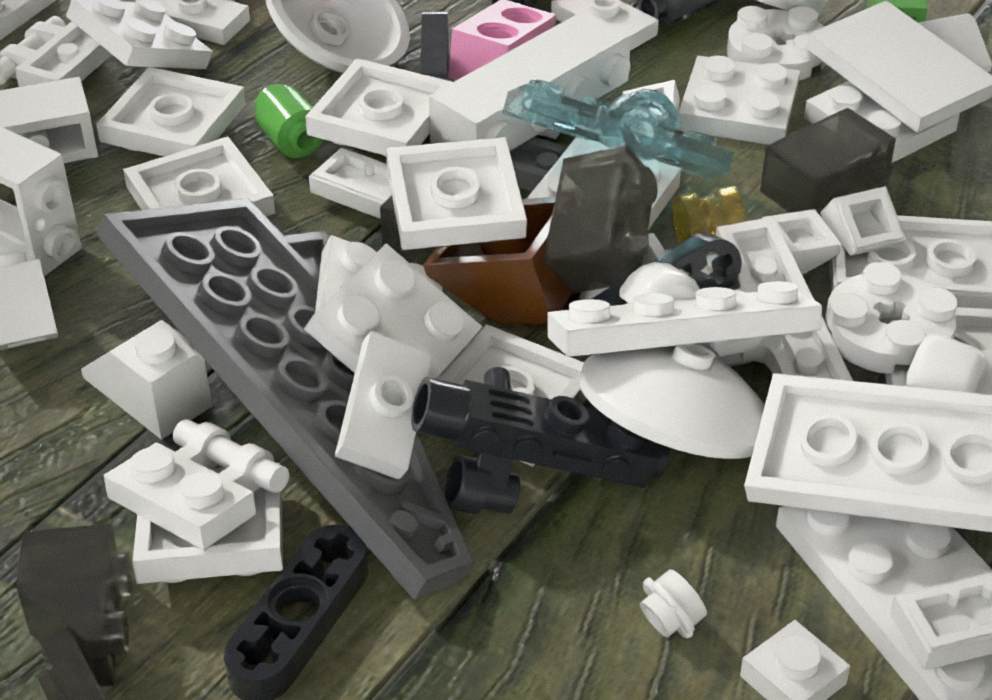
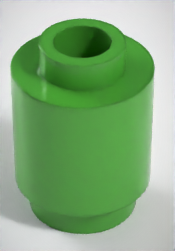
[254,84,324,158]

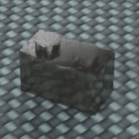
[760,107,896,218]
[543,144,658,293]

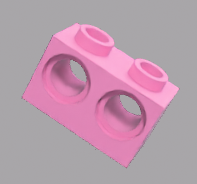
[448,0,556,80]

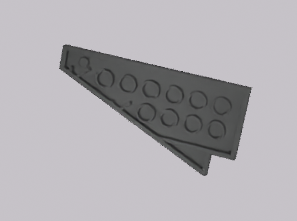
[96,198,474,600]

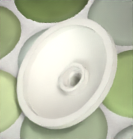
[266,0,410,74]
[579,343,765,459]

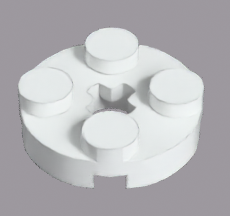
[727,6,827,80]
[825,262,957,374]

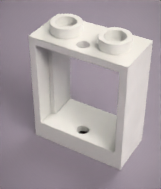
[0,126,82,276]

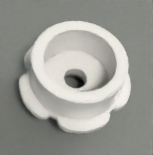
[640,569,707,639]

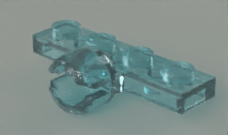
[502,79,735,179]

